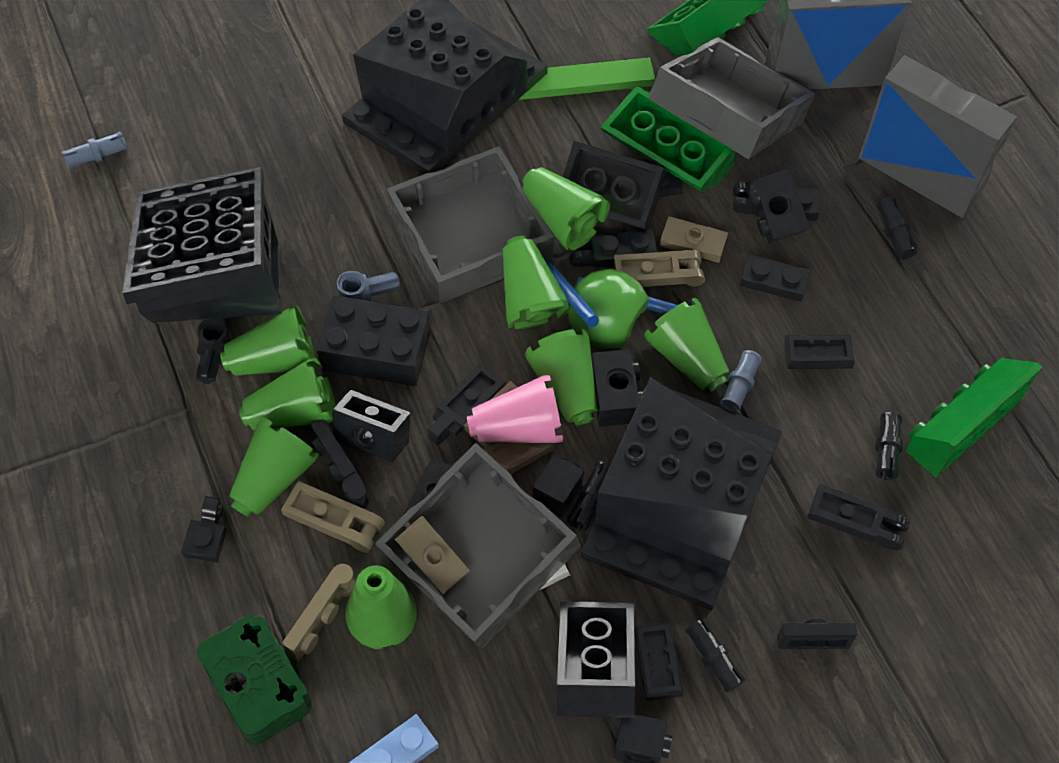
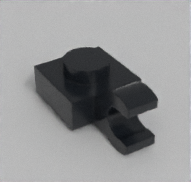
[181,496,227,563]

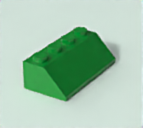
[647,0,769,56]
[601,86,735,191]
[906,358,1043,478]

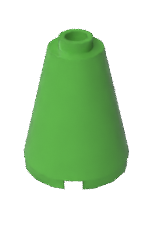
[523,167,610,251]
[502,235,571,329]
[644,298,729,392]
[220,306,316,376]
[525,329,598,426]
[239,358,336,430]
[229,418,319,517]
[345,566,417,649]

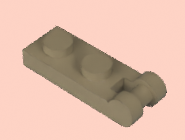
[613,250,705,287]
[281,481,385,553]
[282,564,355,663]

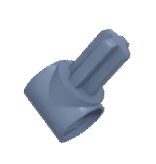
[337,271,400,301]

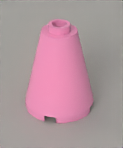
[467,375,563,443]

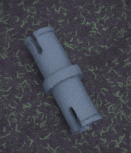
[61,131,127,170]
[720,350,762,413]

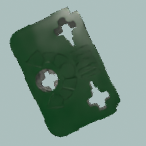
[197,613,312,745]

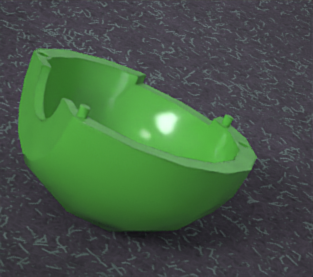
[568,269,649,350]

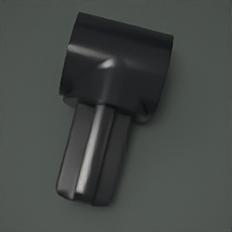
[196,318,231,384]

